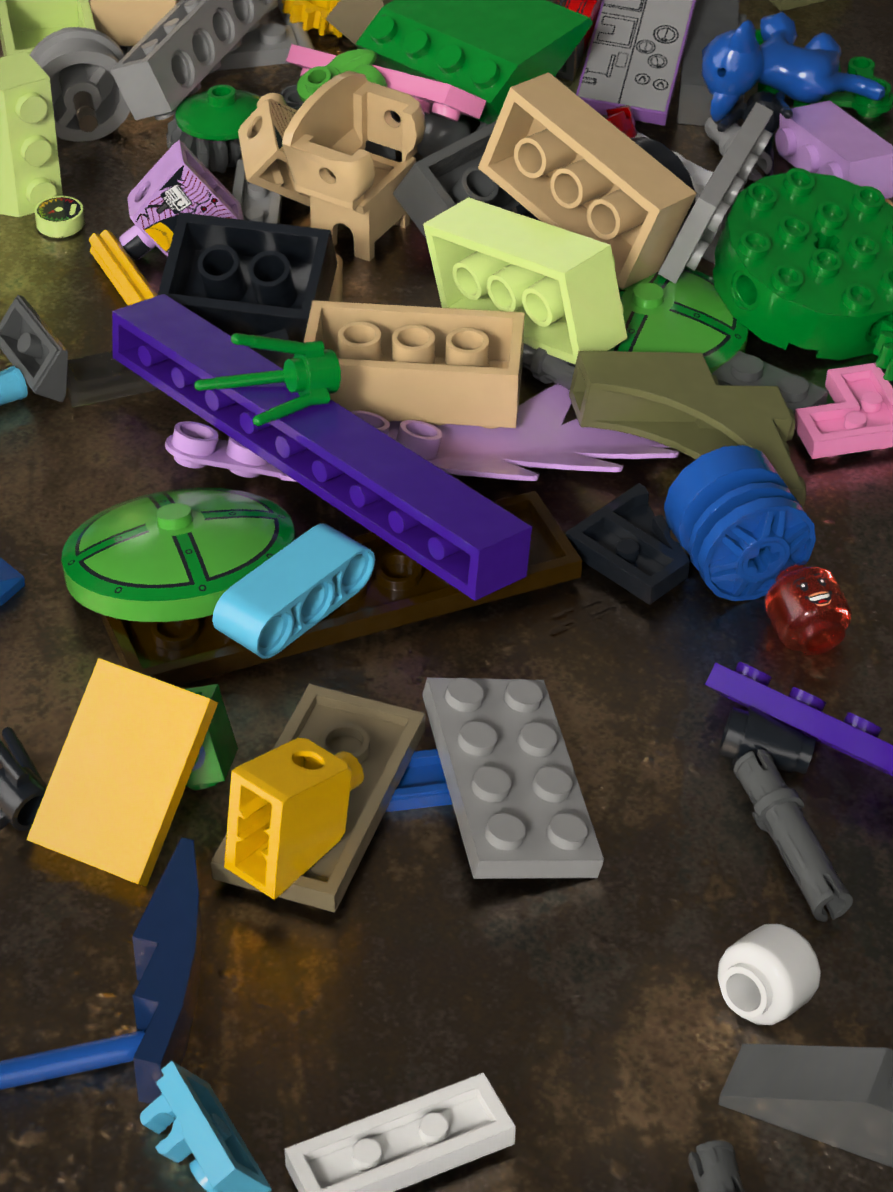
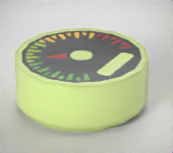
[35,196,85,238]

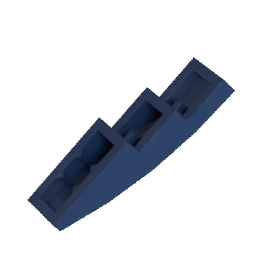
[132,837,203,1104]

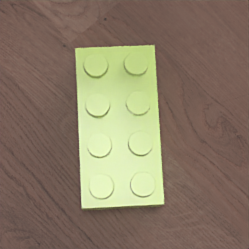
[423,197,627,364]

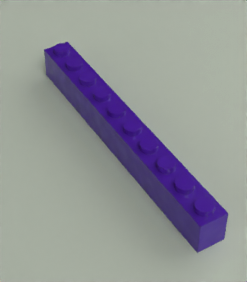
[112,294,532,601]

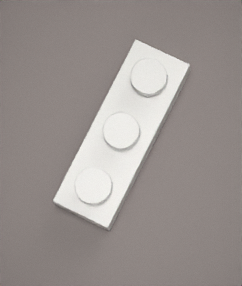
[284,1073,516,1192]

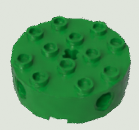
[713,168,893,361]

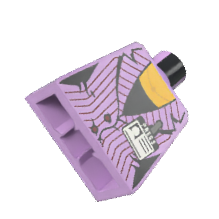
[119,139,244,260]

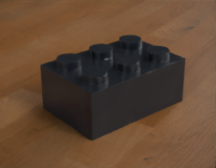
[157,212,337,342]

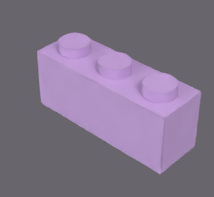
[775,100,893,199]

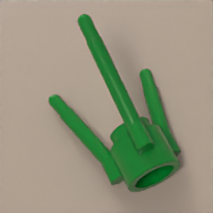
[194,333,341,426]

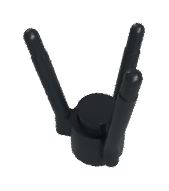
[717,91,793,177]
[0,727,48,831]

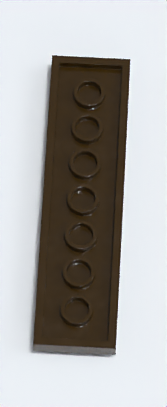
[101,491,582,686]

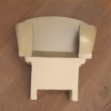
[282,71,426,262]

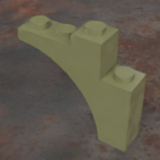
[569,351,806,508]

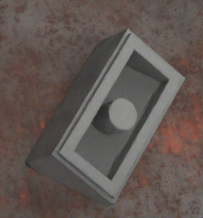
[0,295,68,402]

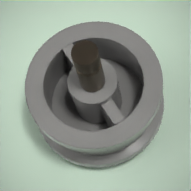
[30,27,130,142]

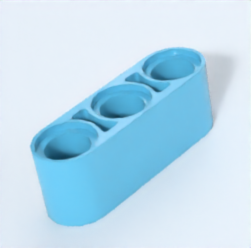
[212,523,375,659]

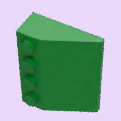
[355,0,593,125]

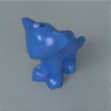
[702,12,885,122]

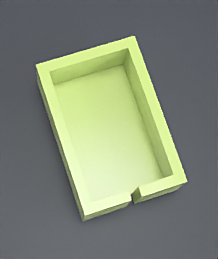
[0,0,96,56]

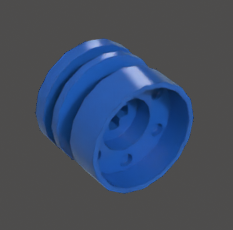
[664,445,816,601]

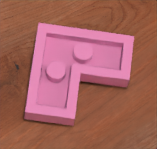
[795,363,893,459]

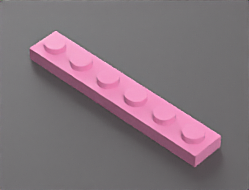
[286,44,486,122]

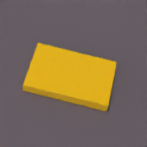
[26,658,218,887]

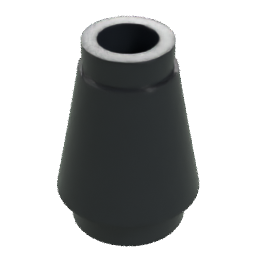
[718,706,816,774]

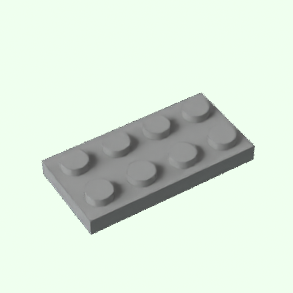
[658,102,774,284]
[422,677,604,879]

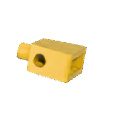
[224,738,364,900]

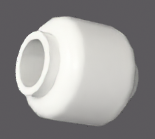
[717,924,821,1025]

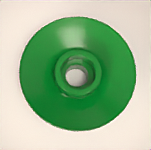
[175,85,261,141]

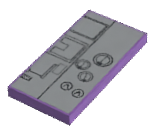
[576,0,697,126]

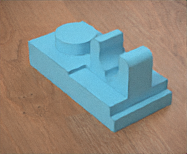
[140,1061,272,1192]

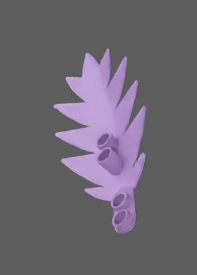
[165,384,679,482]

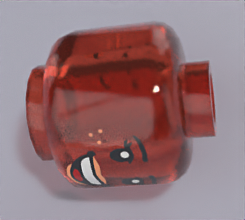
[765,565,852,655]

